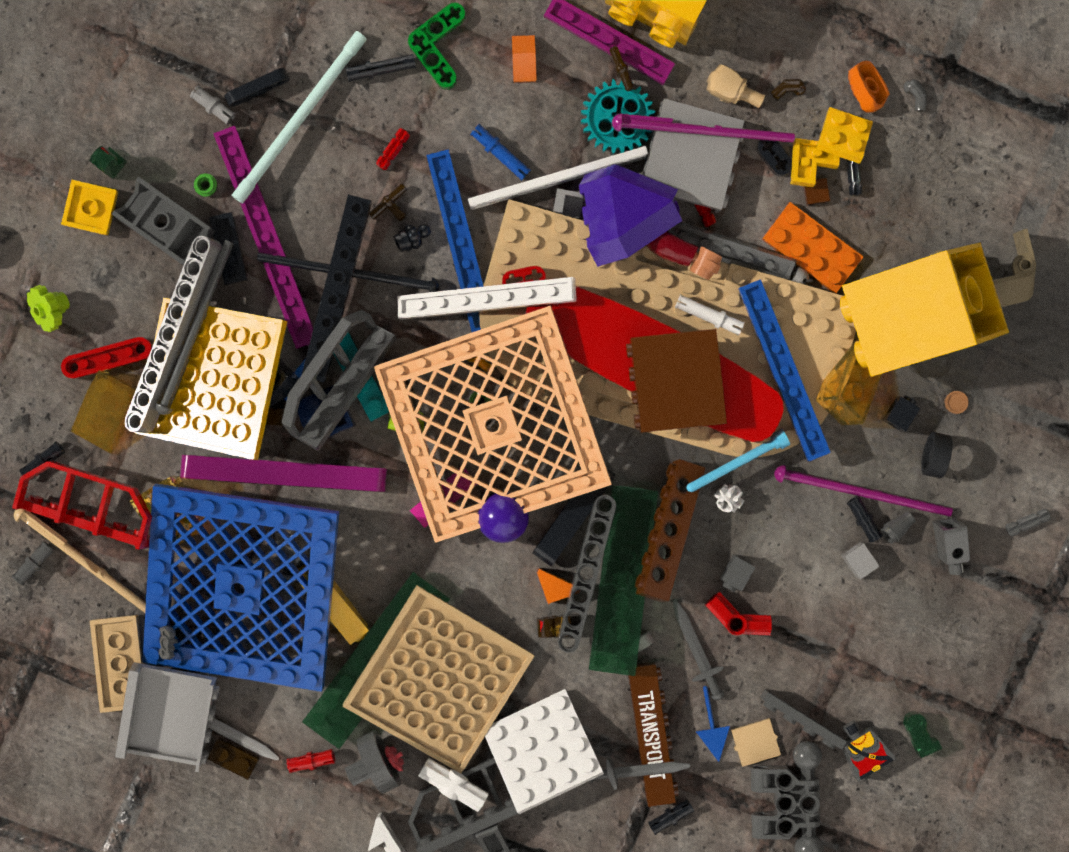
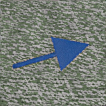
[696,686,730,762]

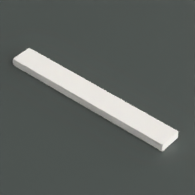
[468,146,648,210]
[397,277,576,320]

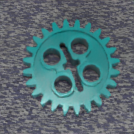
[581,79,655,155]

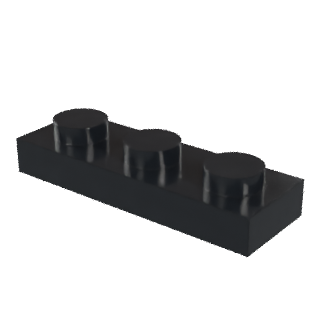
[209,212,248,285]

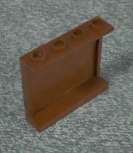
[626,329,727,433]

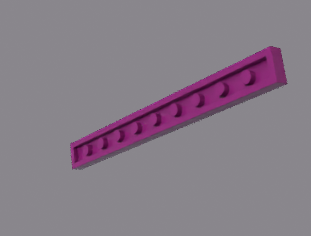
[213,125,314,349]

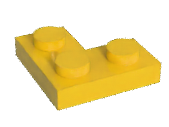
[791,138,840,187]

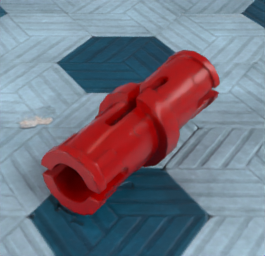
[287,749,336,773]

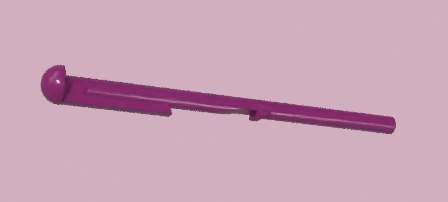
[612,114,795,143]
[774,465,953,517]

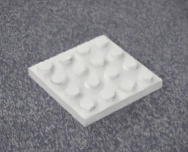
[485,689,604,814]

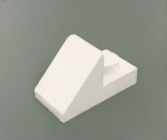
[368,812,406,852]

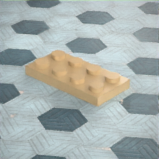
[90,614,143,713]

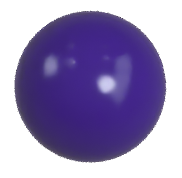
[478,491,529,543]

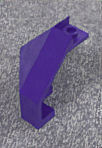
[579,164,683,267]

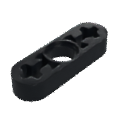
[224,68,290,107]

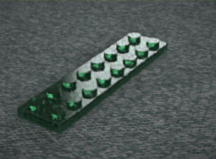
[588,485,658,676]
[302,571,450,749]

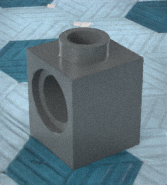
[720,555,756,592]

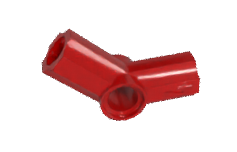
[705,591,772,635]

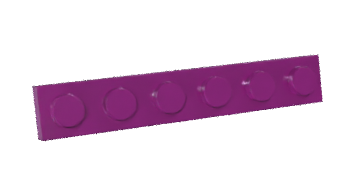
[544,0,675,85]

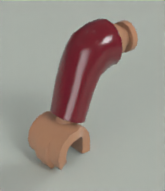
[646,231,722,280]

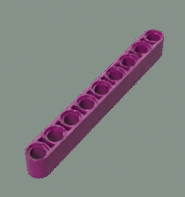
[180,455,387,492]

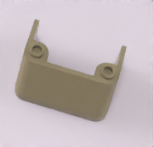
[929,229,1036,307]

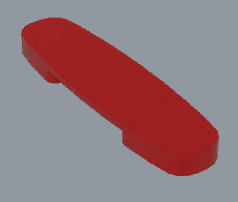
[526,286,784,442]

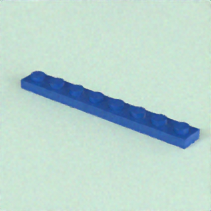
[426,149,484,332]
[738,279,831,461]

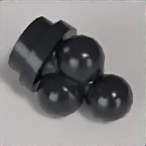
[393,224,431,252]

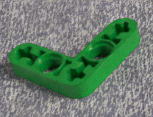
[408,3,465,90]

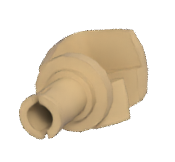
[707,65,765,108]

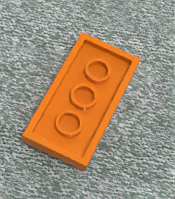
[761,202,863,294]

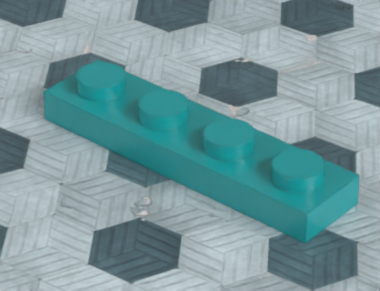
[333,332,389,422]

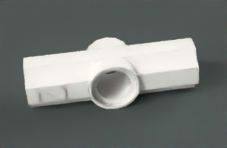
[418,758,488,812]

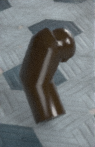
[770,79,806,101]

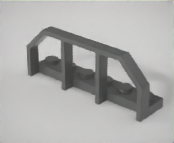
[282,310,397,451]
[408,757,518,852]

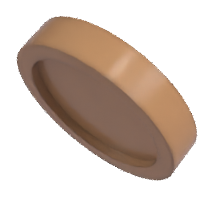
[945,391,969,414]

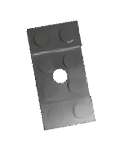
[112,177,216,266]

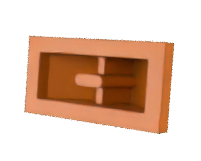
[512,35,536,83]
[537,568,581,604]

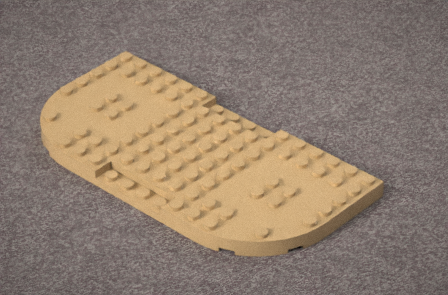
[479,199,856,457]

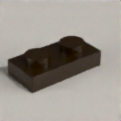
[207,737,260,780]

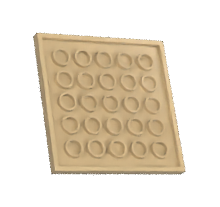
[342,585,535,774]

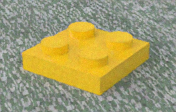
[816,107,873,164]
[61,180,119,236]

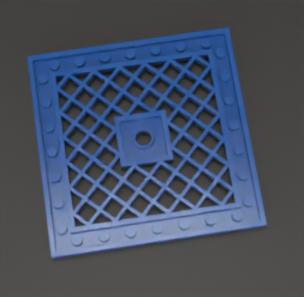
[142,484,339,692]

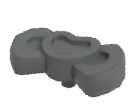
[159,625,177,660]

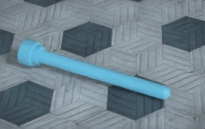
[687,429,790,492]

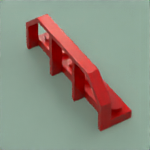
[12,461,152,550]

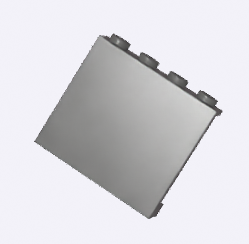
[642,98,746,213]
[115,662,220,772]

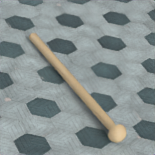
[14,509,146,613]

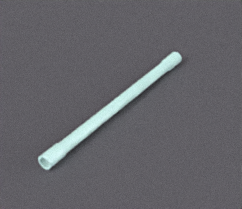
[231,31,367,204]

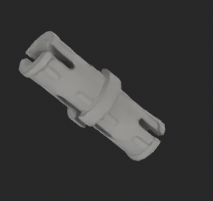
[190,85,236,125]

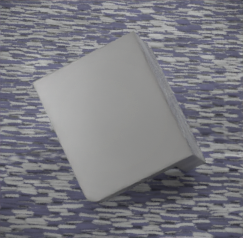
[553,188,584,219]
[841,542,879,580]

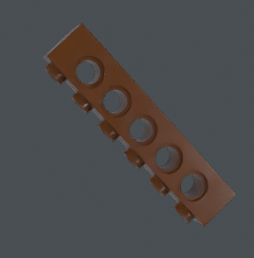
[635,459,705,602]

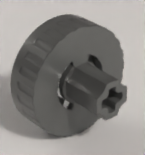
[345,730,401,794]

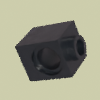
[882,395,921,432]

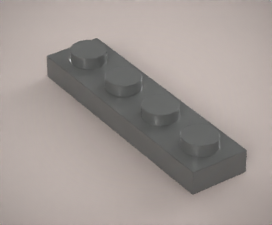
[760,689,847,750]

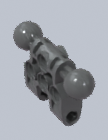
[751,741,824,852]

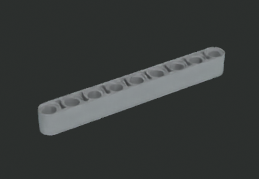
[125,236,222,434]

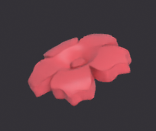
[385,746,404,771]

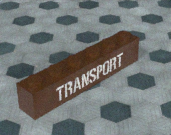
[627,662,679,807]

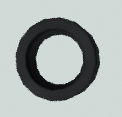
[921,432,953,478]

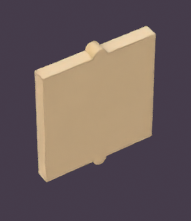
[731,718,781,767]

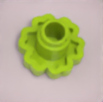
[27,285,70,332]

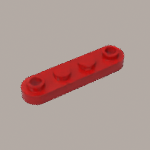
[61,337,153,379]

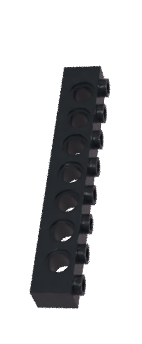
[302,194,372,383]

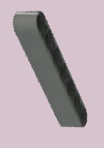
[557,495,616,653]

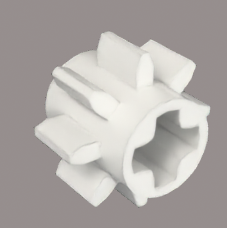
[714,484,745,513]

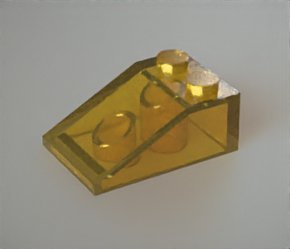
[816,340,882,426]
[71,370,136,454]

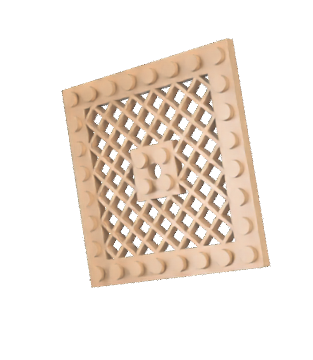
[374,306,612,543]

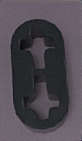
[757,140,792,176]

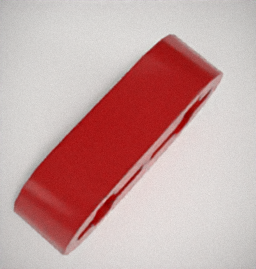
[502,266,546,284]

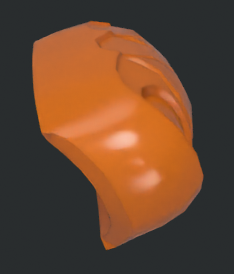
[848,60,890,113]

